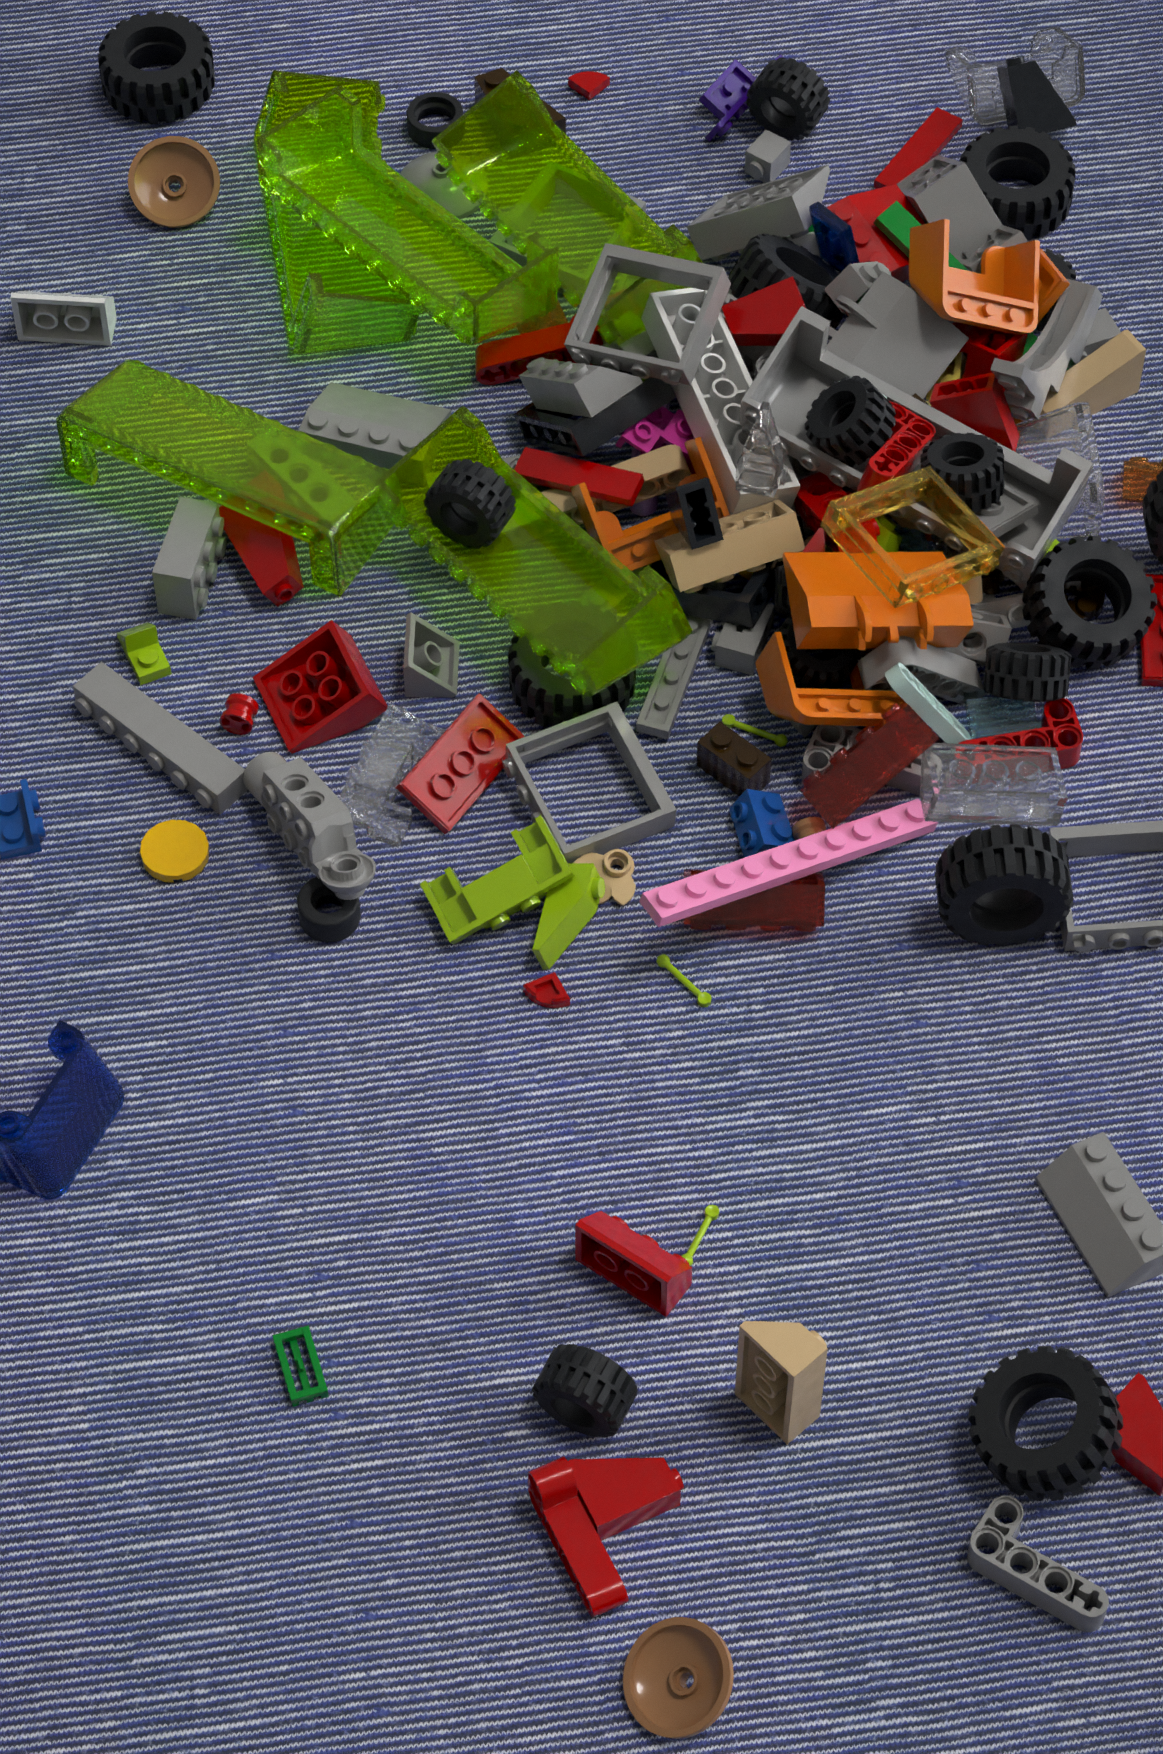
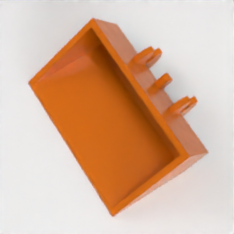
[783,552,974,650]

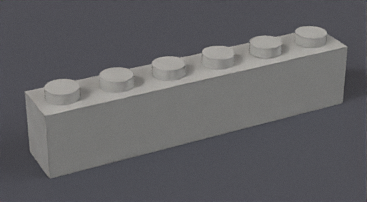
[73,661,248,815]

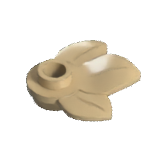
[573,849,636,906]

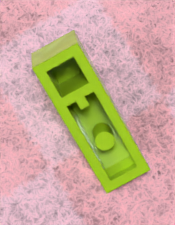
[532,863,605,970]

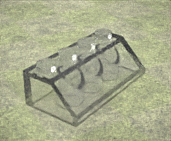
[920,742,1068,826]

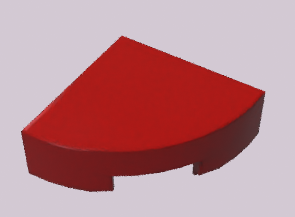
[568,71,610,100]
[523,972,570,1008]

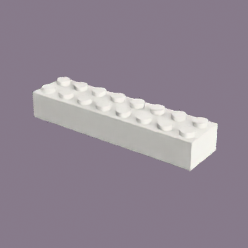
[641,288,800,515]

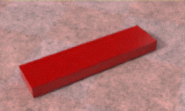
[874,107,963,189]
[512,447,645,507]

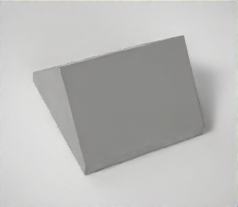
[403,612,460,698]

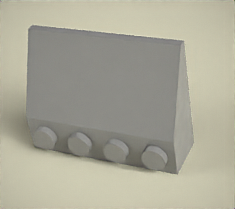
[687,165,830,261]
[298,382,451,484]

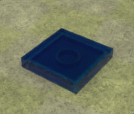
[809,202,860,273]

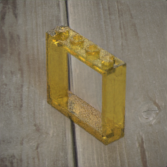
[820,466,1005,608]

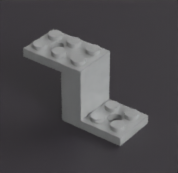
[897,155,1028,274]

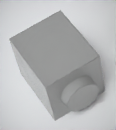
[744,130,791,183]

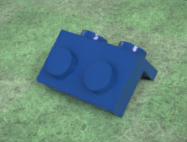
[729,789,795,858]

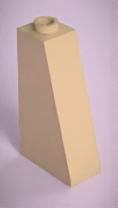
[1028,329,1146,438]

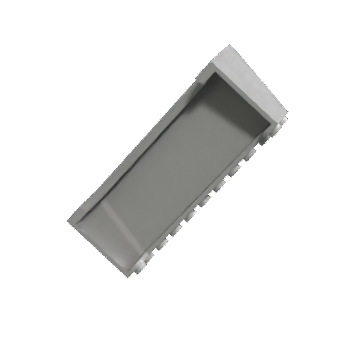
[739,306,1093,582]

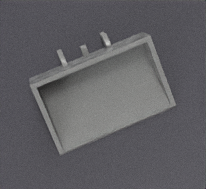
[826,271,969,399]

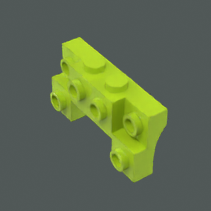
[420,815,575,945]

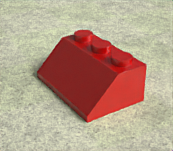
[575,1211,692,1317]

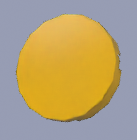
[140,819,209,882]

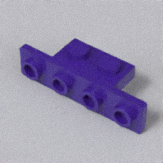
[699,54,783,141]

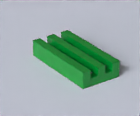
[272,1325,329,1407]

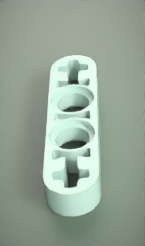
[885,662,972,750]

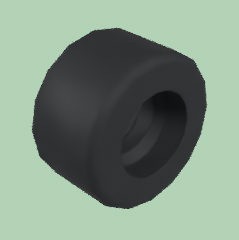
[297,877,361,943]

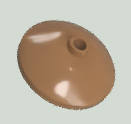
[128,136,220,228]
[623,1617,734,1739]

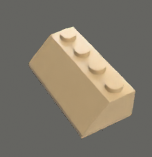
[654,499,805,593]
[735,1321,828,1445]

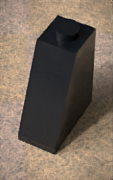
[997,55,1076,133]
[665,477,724,550]

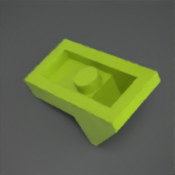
[116,622,172,686]

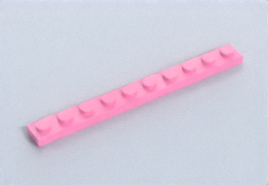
[639,798,938,927]

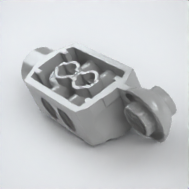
[243,752,376,900]

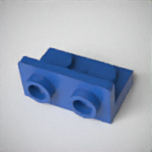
[0,779,46,860]

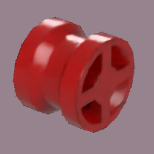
[219,693,259,735]

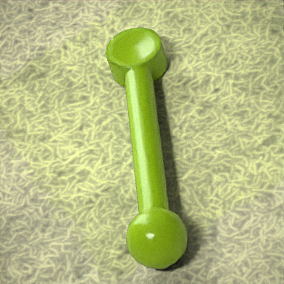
[722,714,788,747]
[656,954,712,1007]
[681,1204,719,1266]

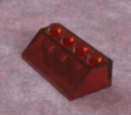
[800,702,939,829]
[683,869,825,932]

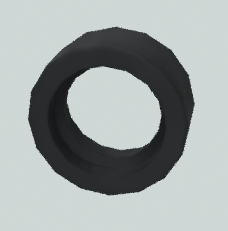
[406,92,464,149]

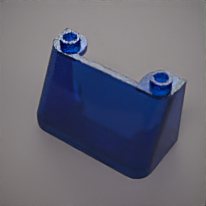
[0,1020,125,1200]

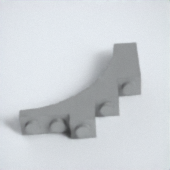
[990,279,1103,420]

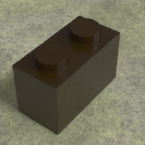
[696,722,772,797]

